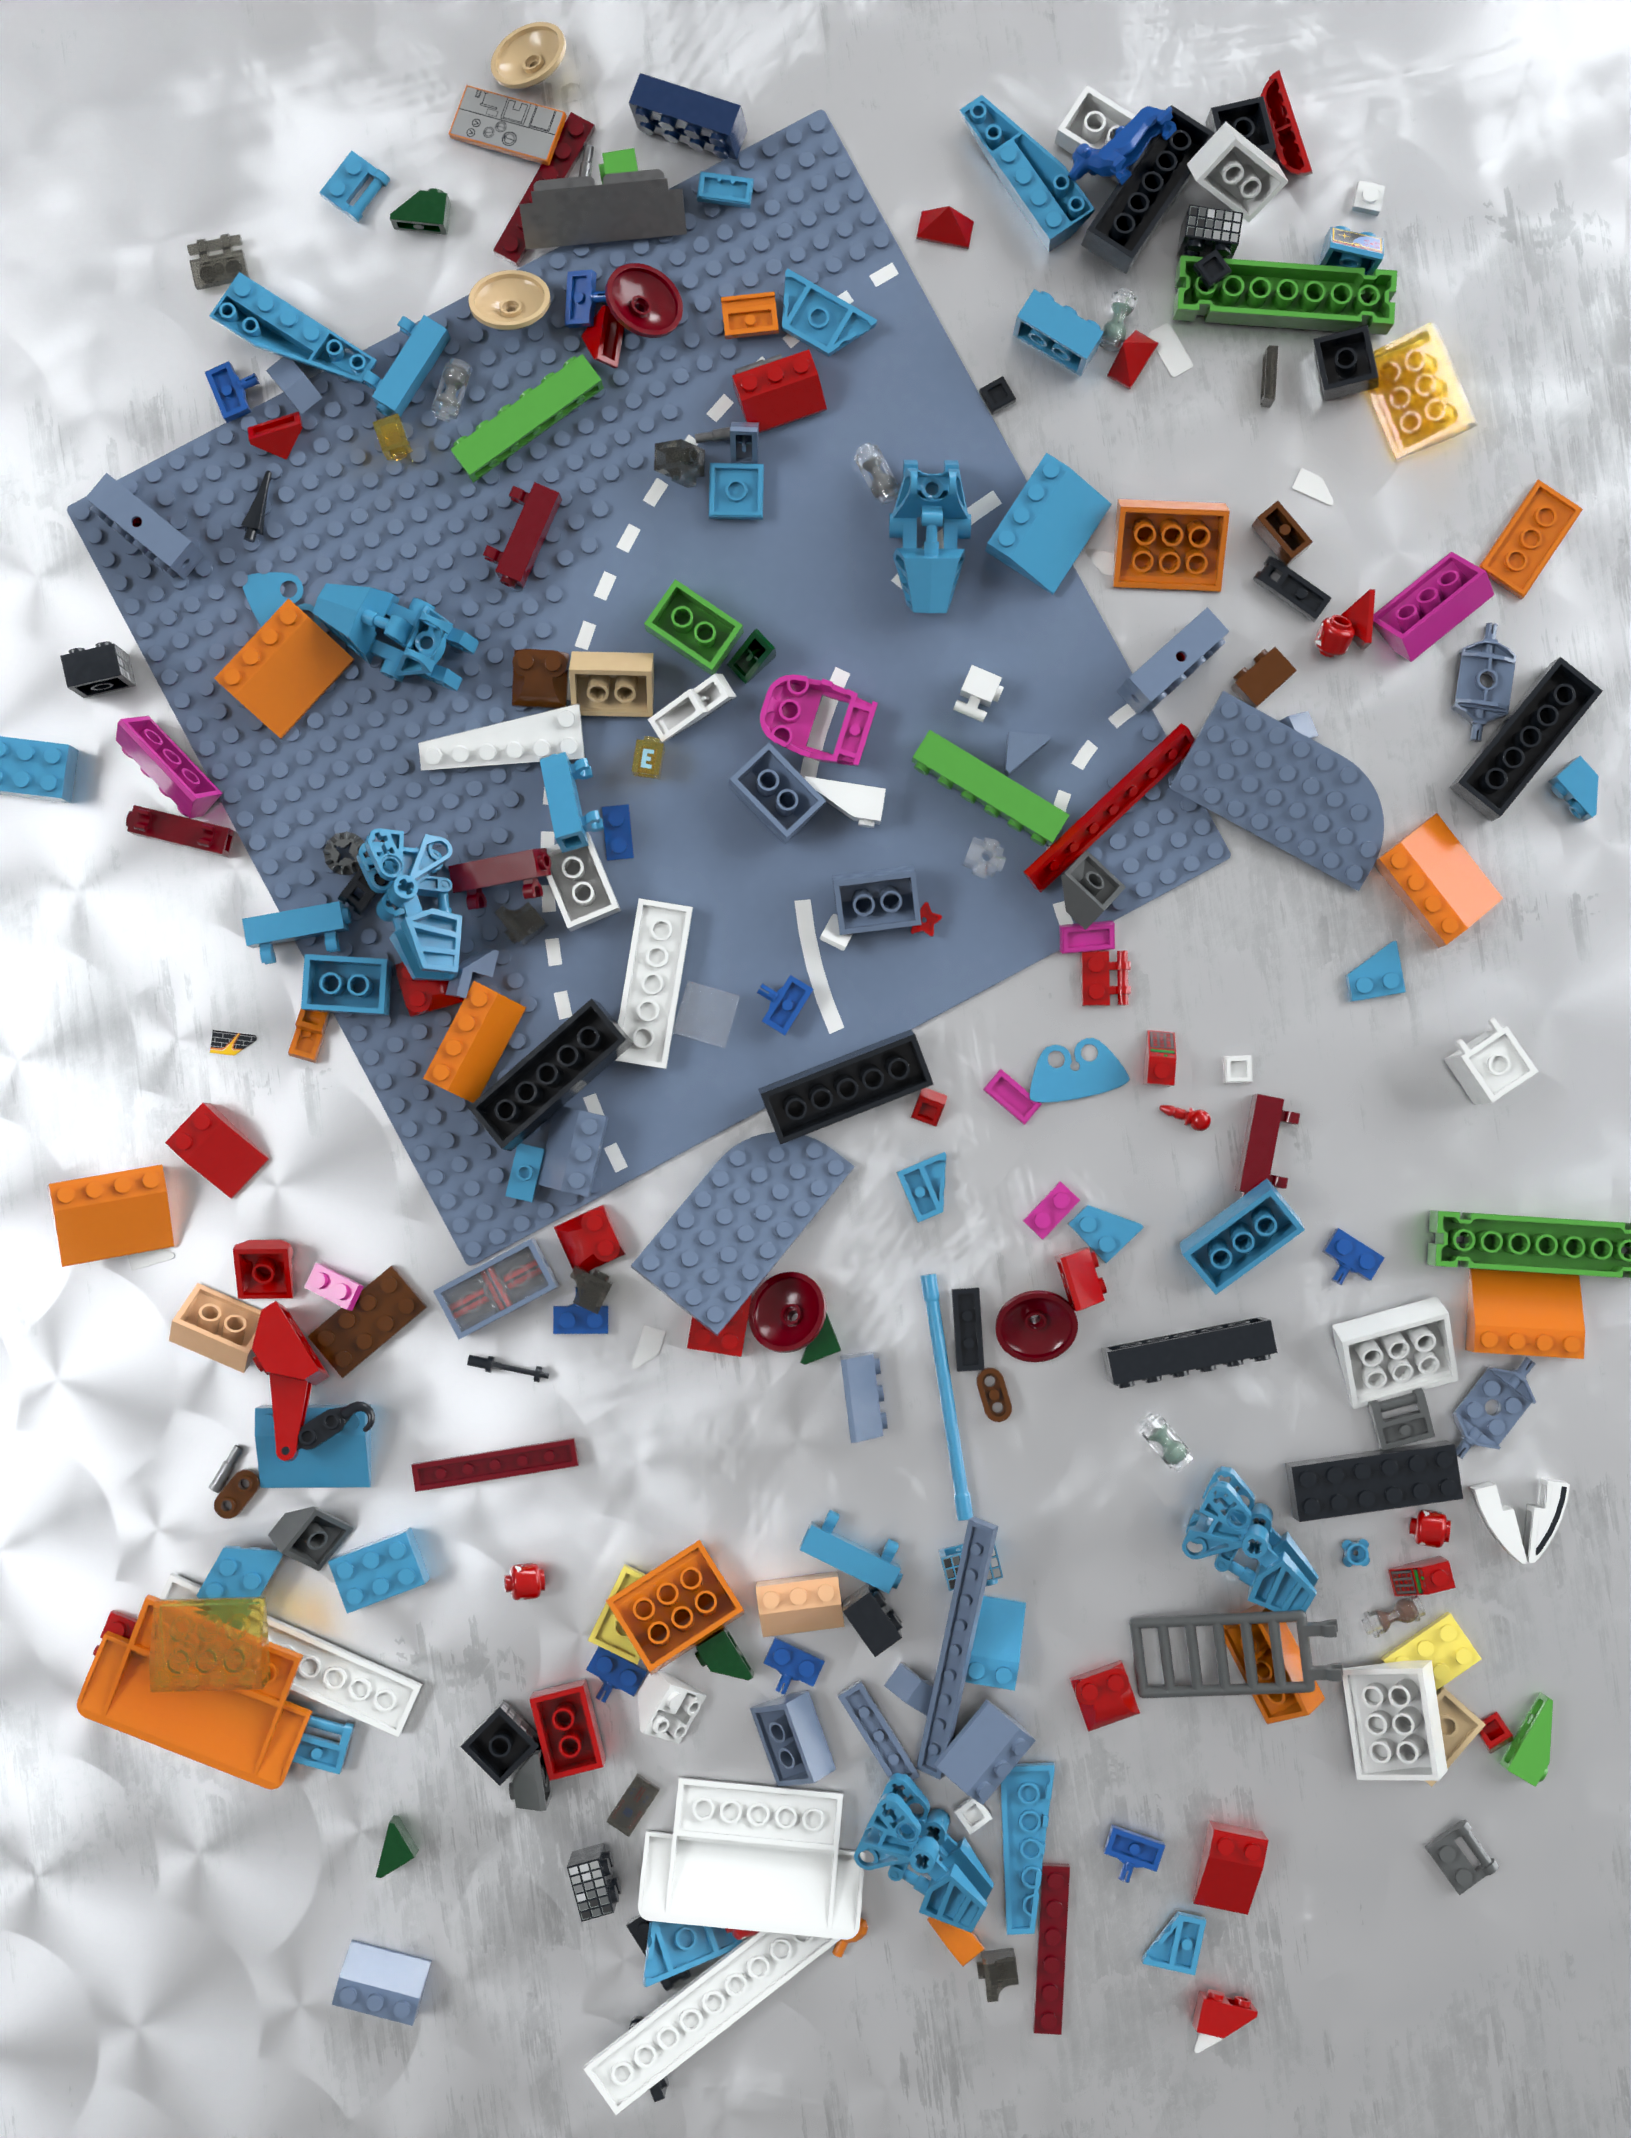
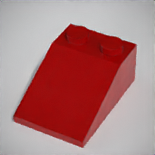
[165,1103,269,1199]
[1193,1821,1269,1915]

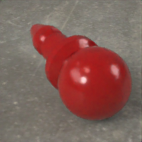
[1159,1105,1211,1131]

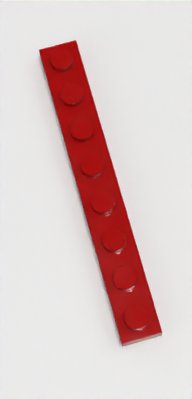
[1024,723,1195,893]

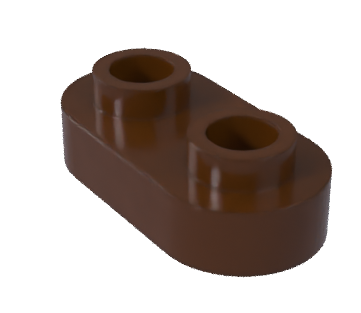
[976,1367,1012,1422]
[214,1469,260,1519]

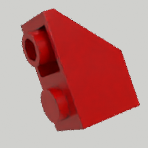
[1192,1989,1258,2039]

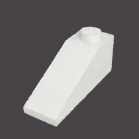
[804,776,886,828]

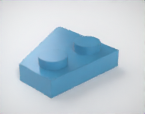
[1345,941,1406,1002]
[896,1152,947,1223]
[1067,1205,1144,1263]
[1141,1912,1206,1975]

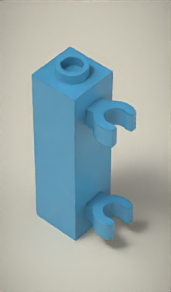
[362,315,451,419]
[539,752,604,853]
[242,901,352,965]
[799,1510,903,1594]

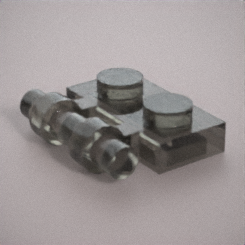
[187,233,250,290]

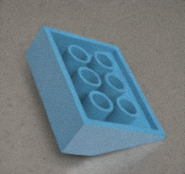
[985,453,1112,595]
[255,1404,371,1488]

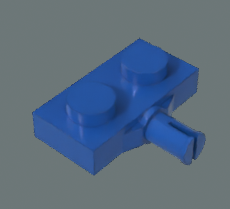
[565,269,606,328]
[205,361,260,423]
[757,975,814,1036]
[1322,1228,1385,1285]
[553,1287,608,1334]
[763,1637,825,1695]
[586,1646,647,1703]
[1103,1825,1166,1883]

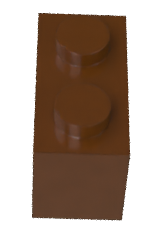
[1252,501,1313,566]
[1231,647,1297,708]

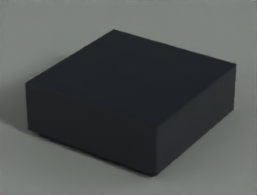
[1193,249,1232,290]
[979,376,1016,415]

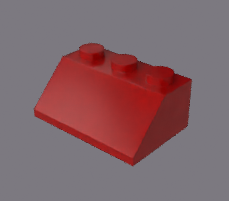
[732,349,827,433]

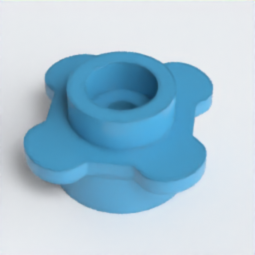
[1341,1539,1370,1567]

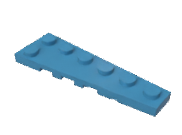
[1000,1762,1055,1935]

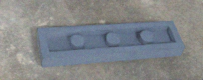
[838,1680,920,1790]

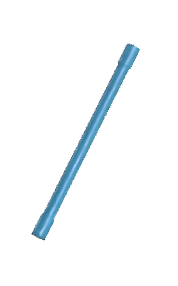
[920,1274,973,1521]

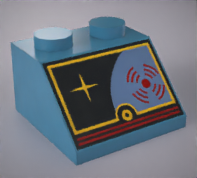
[1319,226,1384,275]

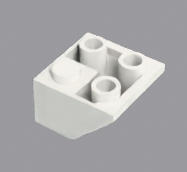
[638,1670,706,1744]

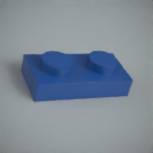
[602,804,634,861]

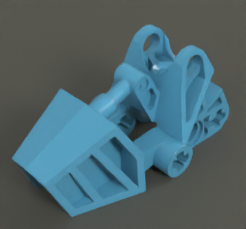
[889,460,971,613]
[313,583,479,692]
[356,828,462,981]
[1182,1466,1319,1612]
[854,1773,994,1933]

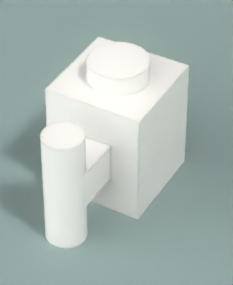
[953,665,1004,722]

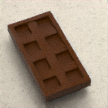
[307,1265,428,1378]

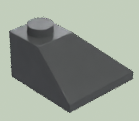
[1061,850,1126,930]
[268,1506,354,1571]
[509,1745,552,1811]

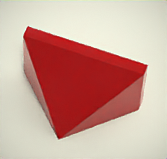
[916,206,974,249]
[581,306,624,368]
[1107,330,1159,390]
[247,411,302,460]
[1340,589,1375,649]

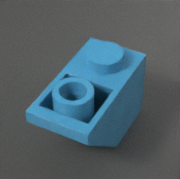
[1548,756,1599,821]

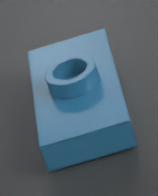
[697,171,754,209]
[505,1143,545,1202]

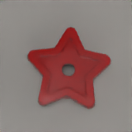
[911,902,942,937]

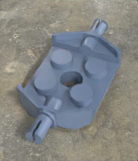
[1451,623,1516,742]
[1453,1357,1536,1459]

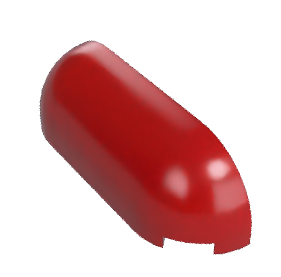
[1260,70,1313,176]

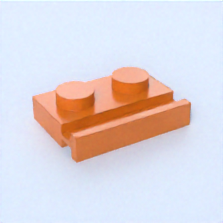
[721,292,779,339]

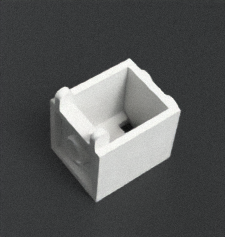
[1444,1017,1538,1105]

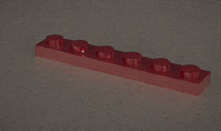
[493,112,595,267]
[411,1438,579,1492]
[1033,1863,1070,2035]

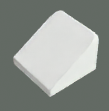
[820,914,853,951]

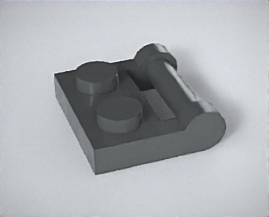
[1368,1388,1435,1451]
[1425,1820,1499,1895]

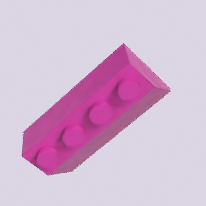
[1373,552,1495,662]
[116,716,223,819]

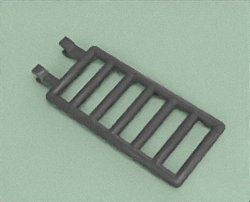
[1129,1610,1343,1698]

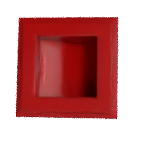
[911,1088,947,1127]
[1478,1712,1514,1754]

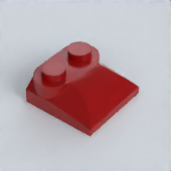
[395,962,464,1017]
[554,1205,626,1277]
[233,1240,294,1299]
[1069,1660,1140,1732]

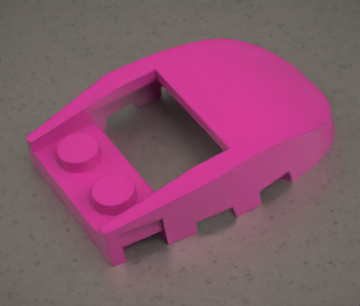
[760,674,878,766]

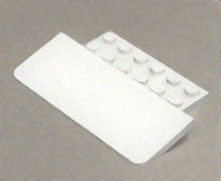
[638,1777,865,1940]

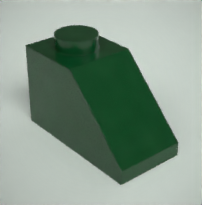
[390,188,451,235]
[695,1627,754,1681]

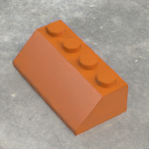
[423,981,526,1103]
[1223,1605,1325,1724]

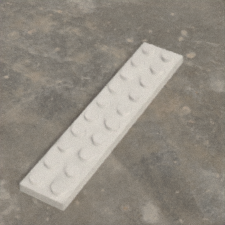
[160,1573,423,1737]
[583,1932,840,2115]

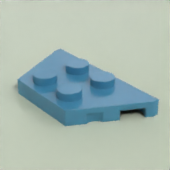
[782,268,877,357]
[197,1545,284,1630]
[643,1921,743,1987]

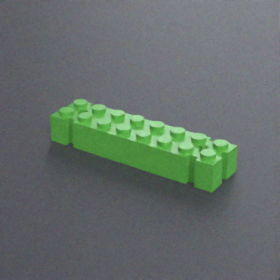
[1173,255,1397,335]
[1427,1210,1631,1278]

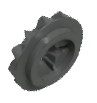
[323,831,368,875]

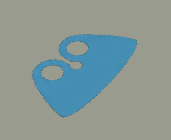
[243,572,321,627]
[1030,1038,1130,1103]

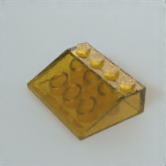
[1367,322,1478,460]
[149,1597,271,1692]

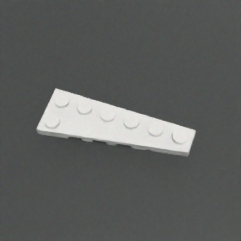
[418,704,585,771]

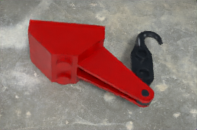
[252,1301,375,1462]

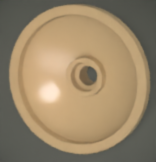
[491,22,566,89]
[468,270,551,330]

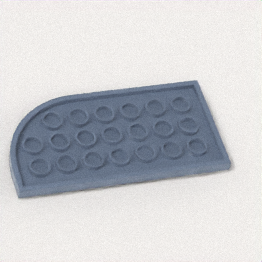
[1169,691,1384,891]
[631,1132,855,1336]

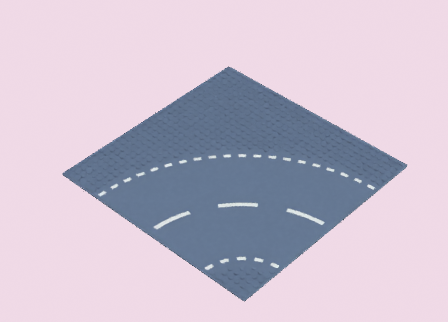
[67,110,1231,1266]

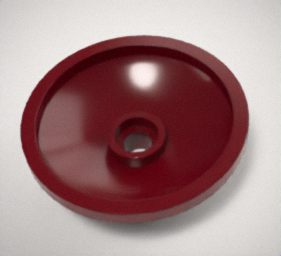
[605,263,683,338]
[749,1272,827,1353]
[995,1290,1078,1362]

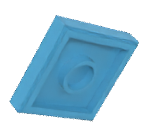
[709,463,764,520]

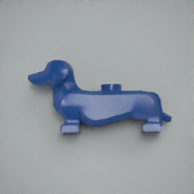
[1068,106,1177,185]

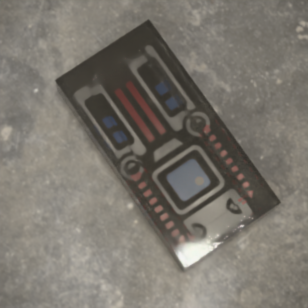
[1260,345,1278,408]
[606,1773,660,1837]

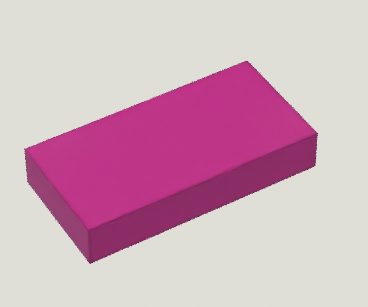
[1059,921,1115,954]
[983,1069,1042,1125]

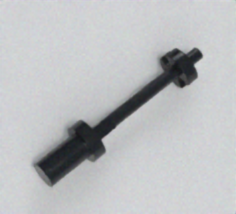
[467,1355,549,1382]

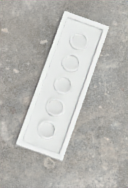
[615,898,693,1069]

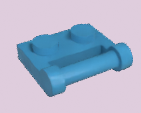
[319,150,391,223]
[293,1715,355,1774]

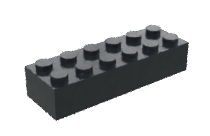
[1081,105,1215,274]
[1450,657,1603,821]
[468,998,634,1151]
[758,1030,934,1145]
[1101,1317,1278,1388]
[1285,1440,1463,1522]

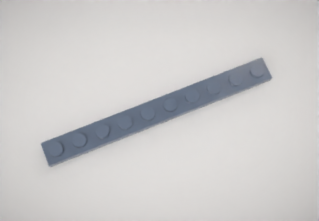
[916,1516,998,1780]

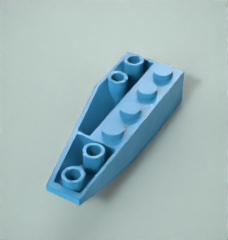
[960,95,1095,252]
[209,272,377,384]

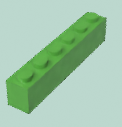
[450,354,604,483]
[912,730,1070,847]

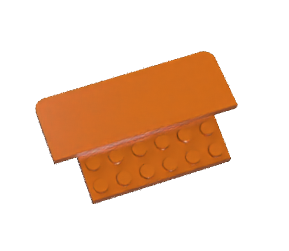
[77,1594,313,1790]

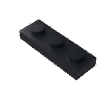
[951,1287,985,1372]

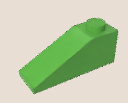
[1499,1692,1553,1787]

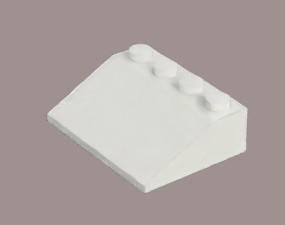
[1332,1296,1458,1409]
[1342,1660,1448,1781]

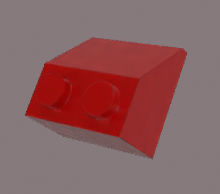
[1055,1247,1107,1312]

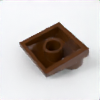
[512,649,570,709]

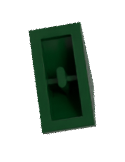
[727,629,776,684]
[800,1312,841,1365]
[376,1815,419,1878]

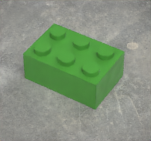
[644,579,744,676]

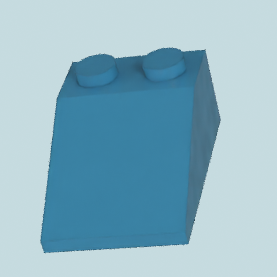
[965,1595,1026,1691]

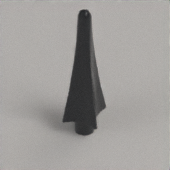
[241,471,272,542]

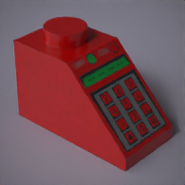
[1143,1030,1177,1087]
[1388,1556,1456,1596]

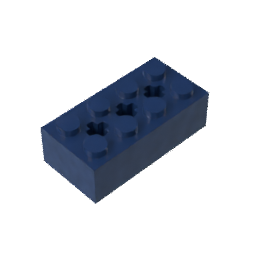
[629,73,748,160]

